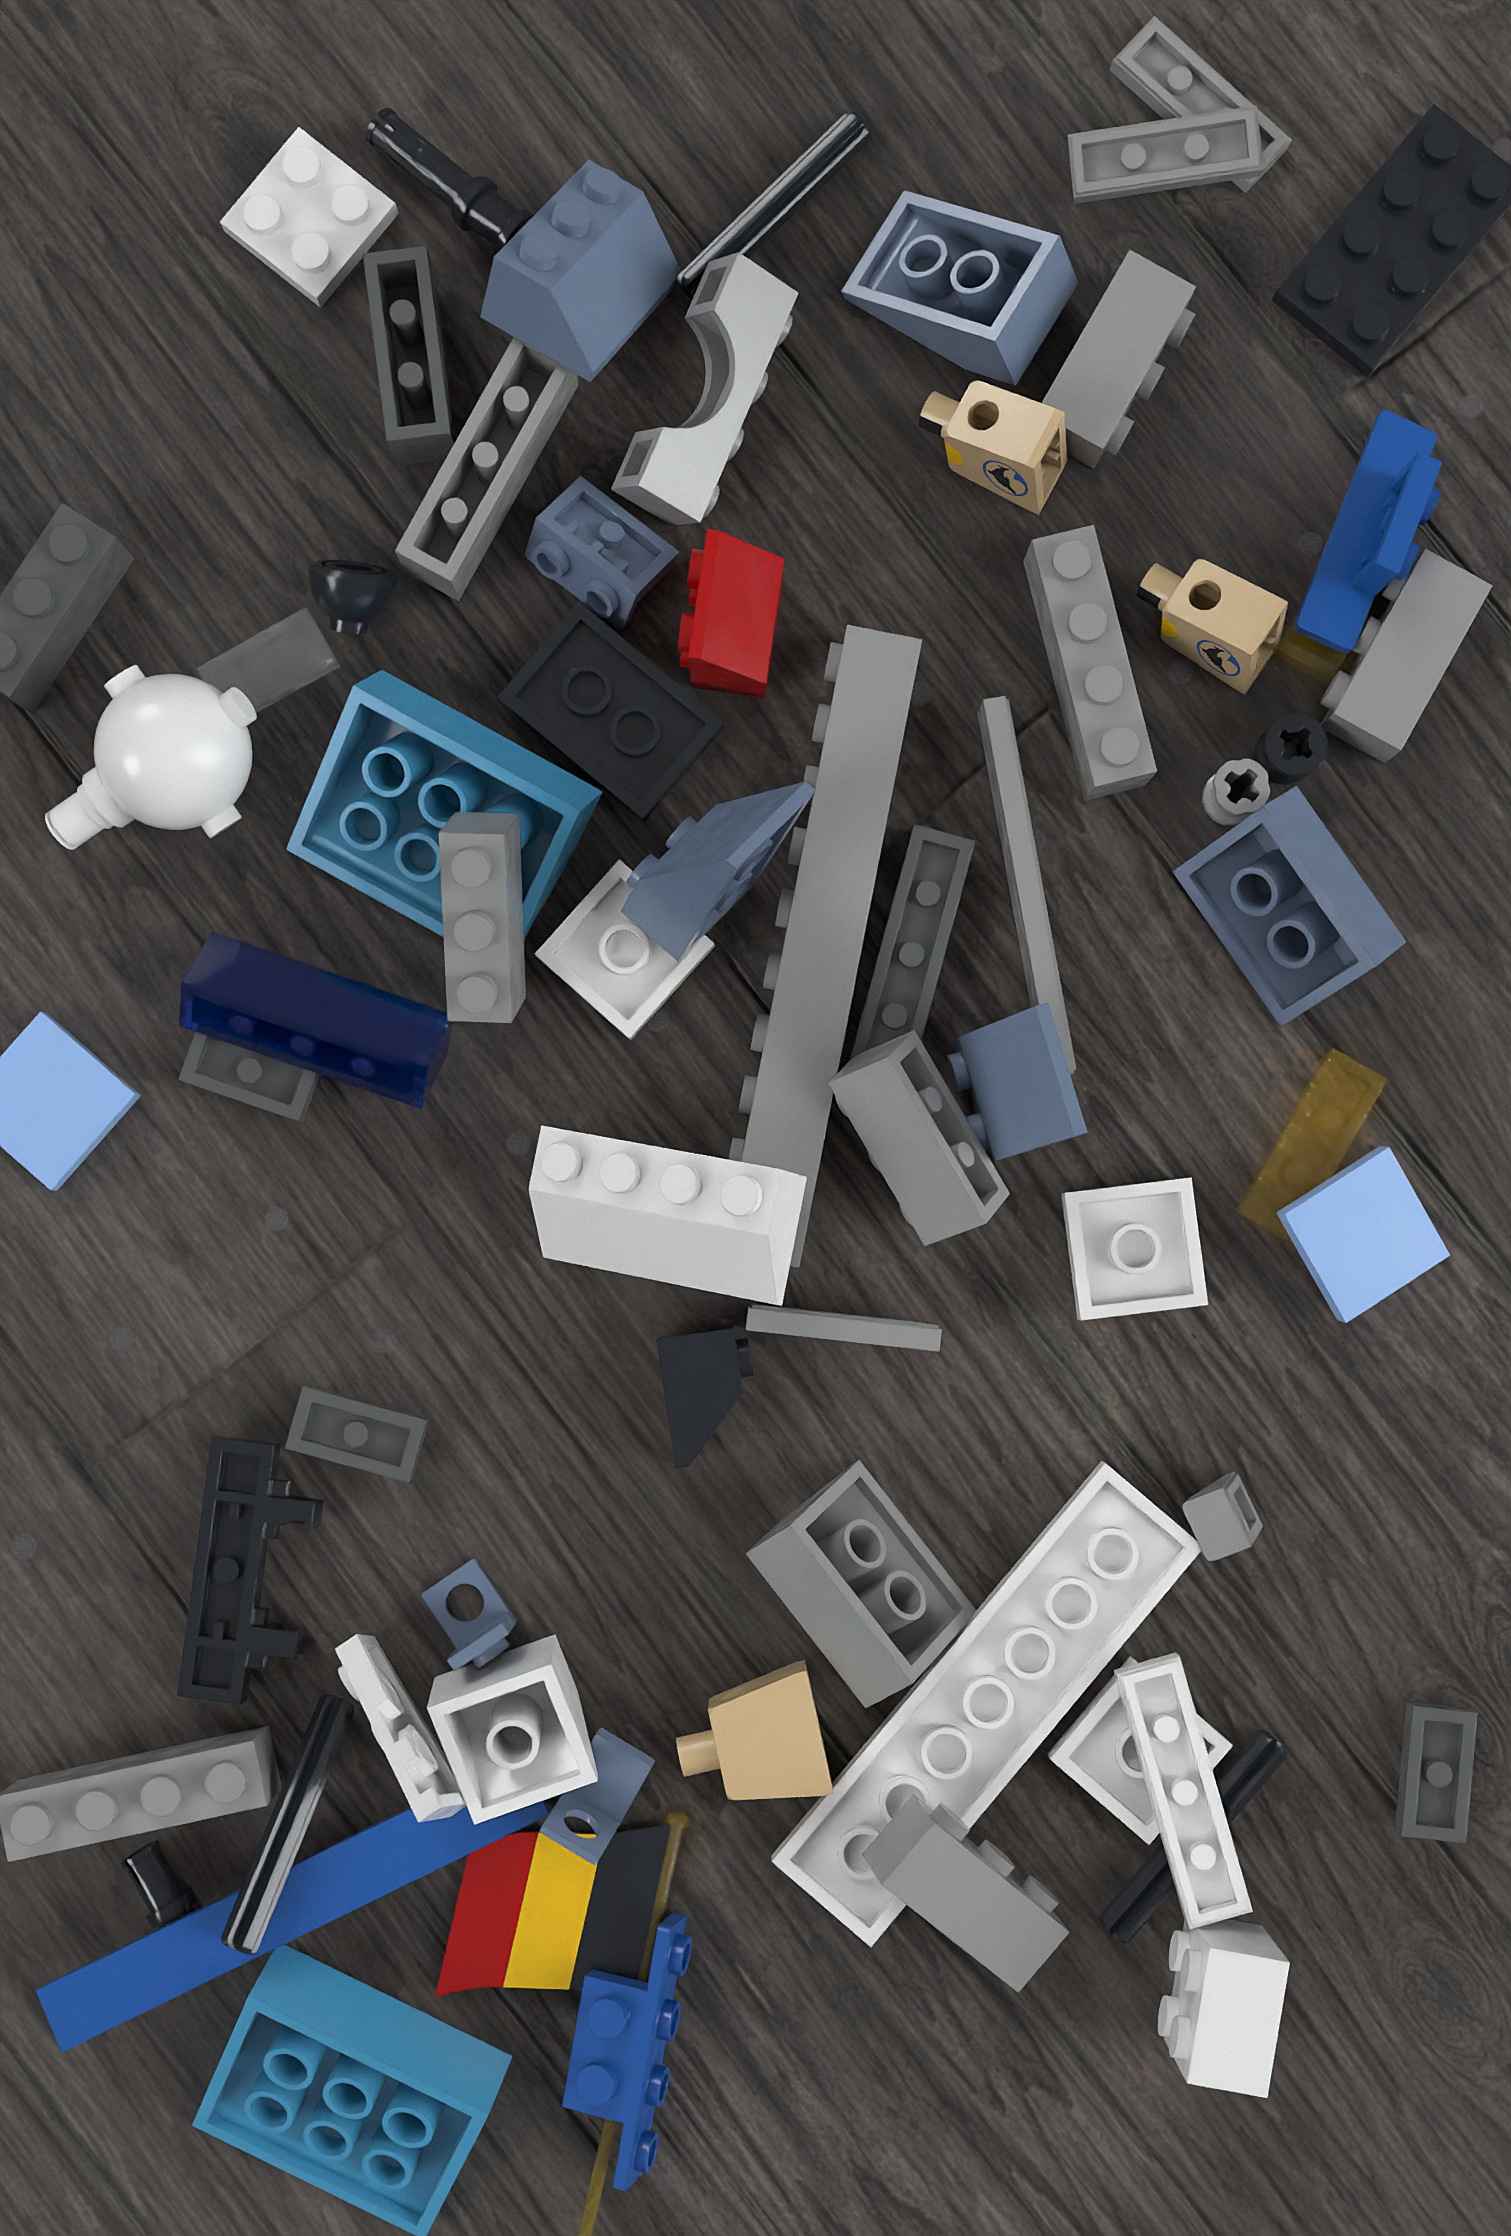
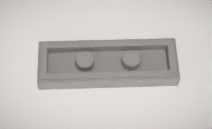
[1110,16,1292,193]
[1067,105,1263,204]
[746,1304,942,1352]

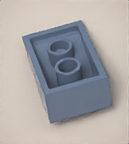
[841,190,1078,386]
[621,781,815,962]
[947,1002,1088,1162]

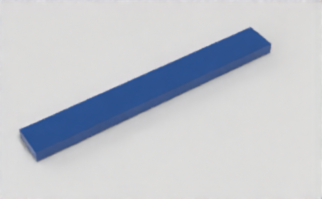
[35,1800,549,2053]

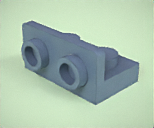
[525,476,679,630]

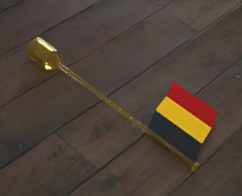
[435,1811,690,2236]

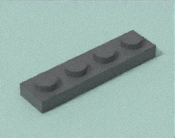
[849,824,975,1061]

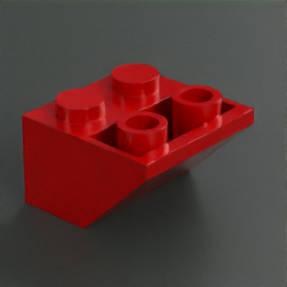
[678,529,784,698]

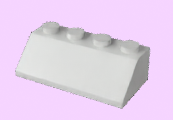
[529,1126,807,1306]

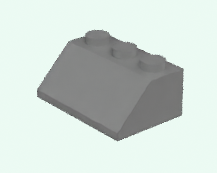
[746,1460,976,1708]

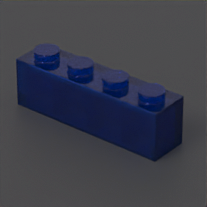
[179,932,453,1109]

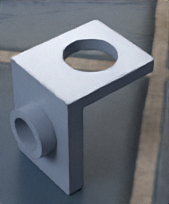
[422,1558,517,1671]
[540,1728,655,1865]

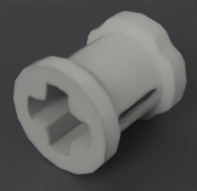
[1202,758,1270,826]

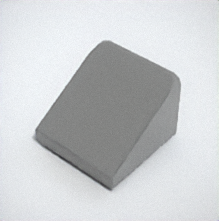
[1182,1471,1263,1561]

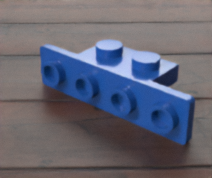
[1293,410,1442,654]
[562,1912,692,2192]

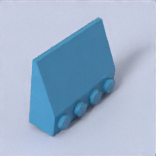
[286,670,603,940]
[192,1944,513,2236]

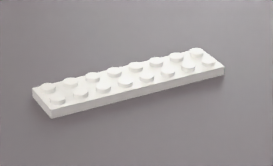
[771,1461,1201,1947]

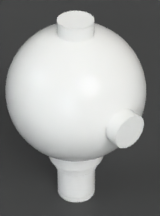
[45,665,257,850]

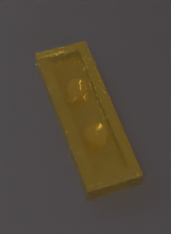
[1235,1048,1388,1244]

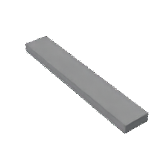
[977,696,1076,1075]

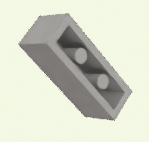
[1042,250,1196,469]
[1320,548,1493,763]
[439,812,526,1023]
[828,1030,1010,1246]
[862,1794,1070,1993]

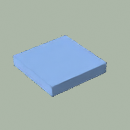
[0,1011,141,1191]
[1276,1146,1450,1323]

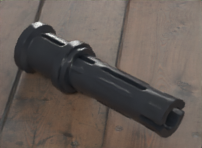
[365,108,534,256]

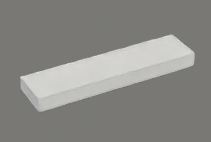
[1114,1652,1253,1930]

